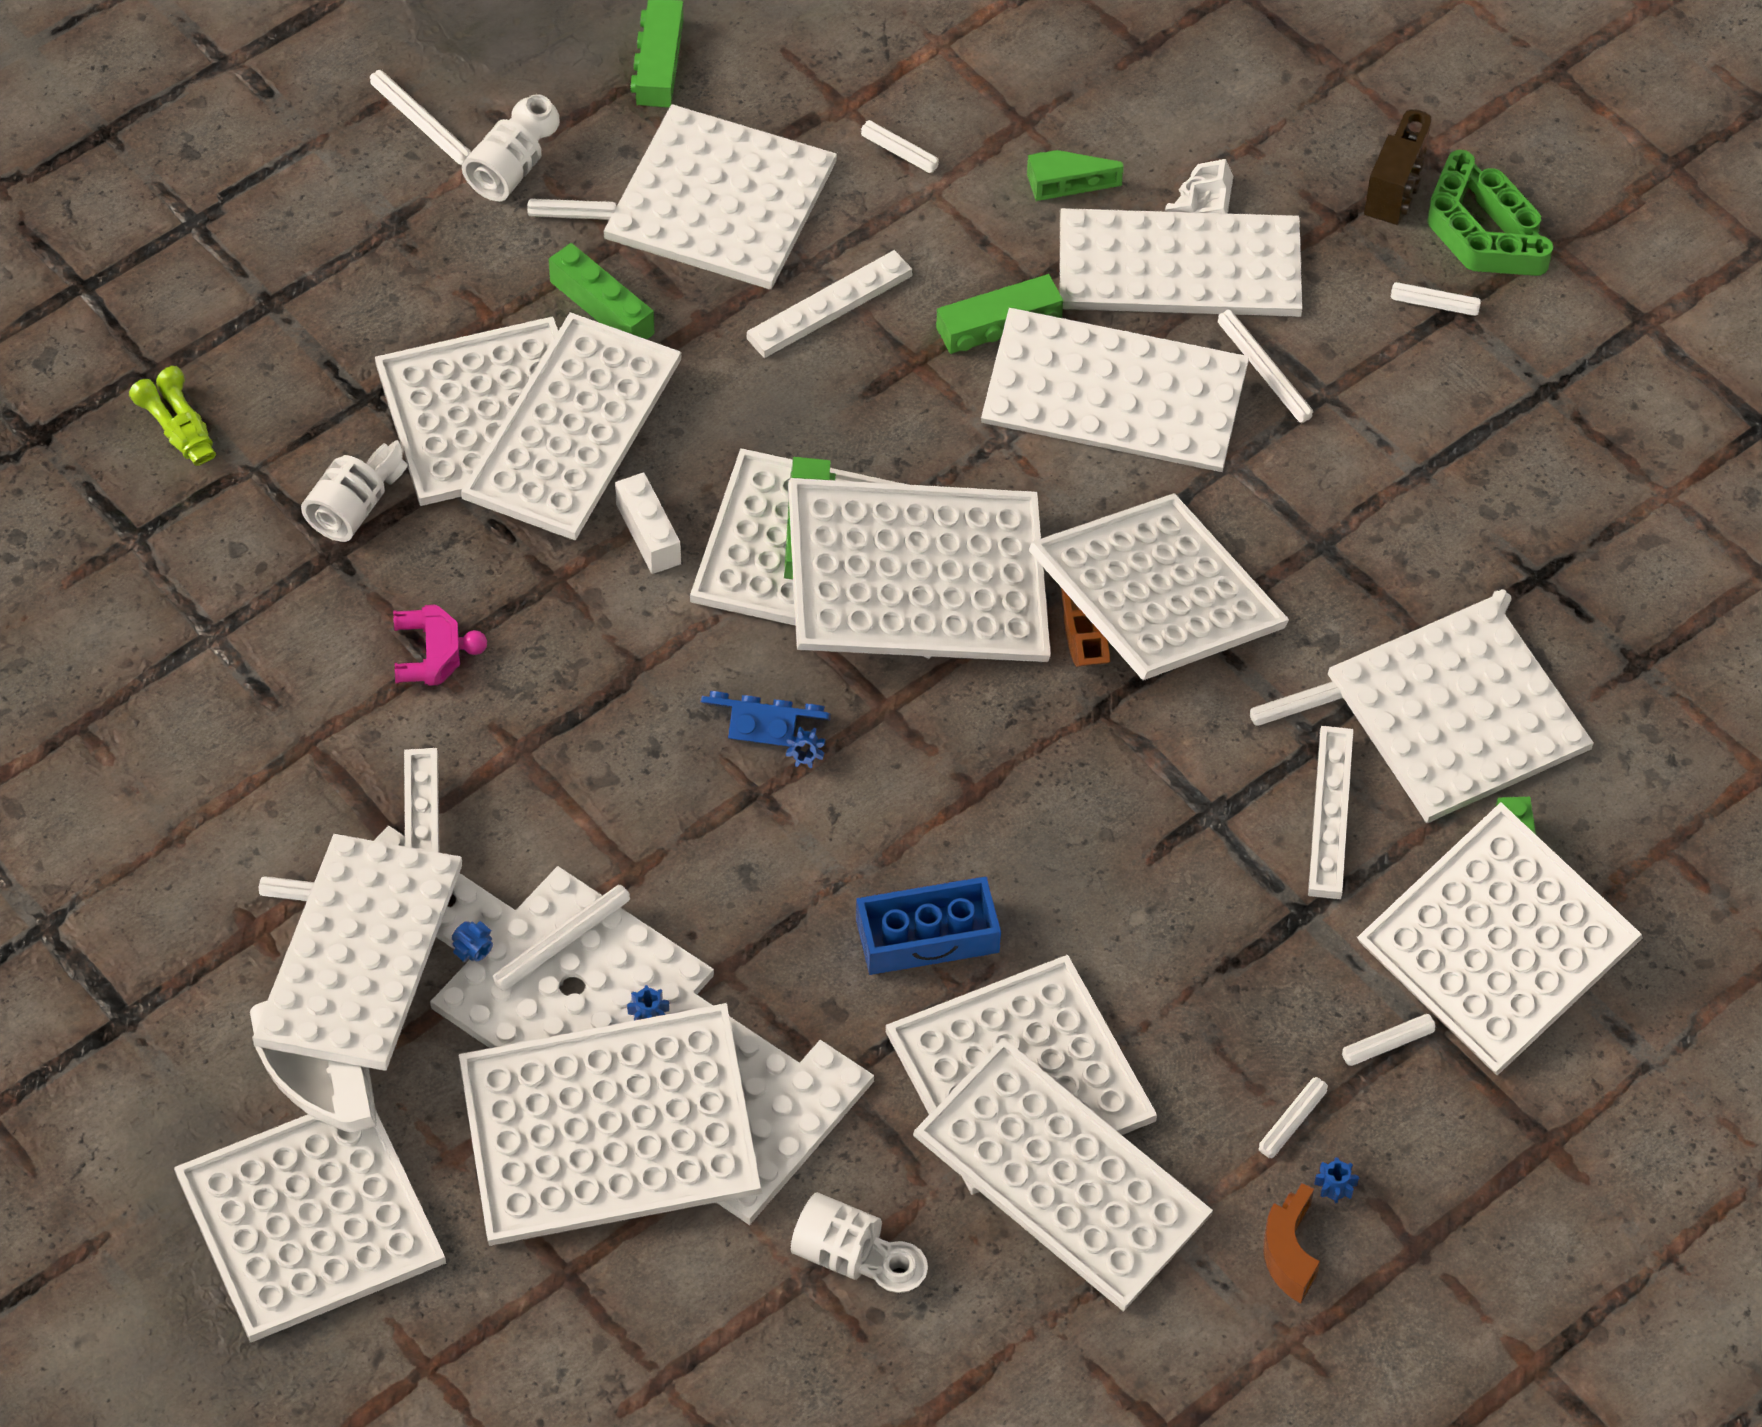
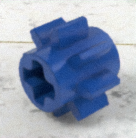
[786,727,826,768]
[452,921,493,962]
[627,985,669,1021]
[1314,1158,1359,1203]

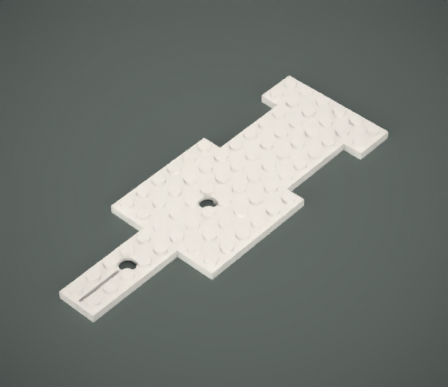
[374,826,874,1225]

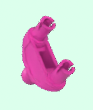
[393,605,488,686]

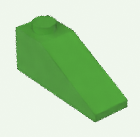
[1027,150,1124,201]

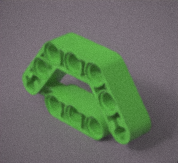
[1427,150,1553,276]

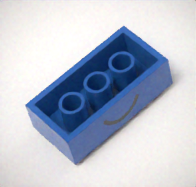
[856,876,1001,975]

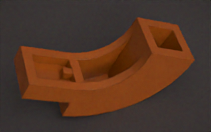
[1061,588,1111,667]
[1263,1183,1320,1304]

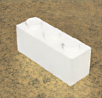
[615,472,681,574]

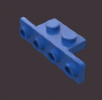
[701,691,831,747]

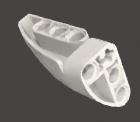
[250,1001,376,1132]

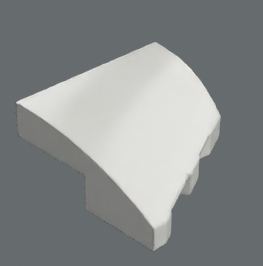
[1165,159,1233,214]

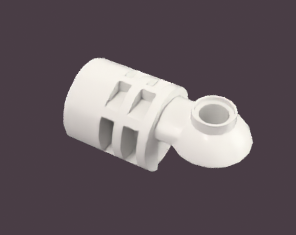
[462,94,559,202]
[301,440,408,542]
[791,1192,928,1293]

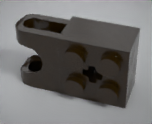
[1364,109,1432,225]

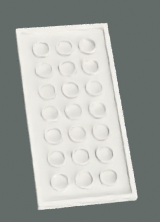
[1060,208,1302,317]
[981,308,1249,472]
[461,312,681,540]
[253,834,462,1071]
[913,1038,1213,1312]

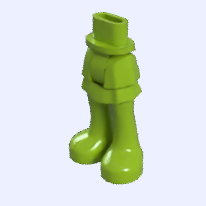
[129,366,216,466]

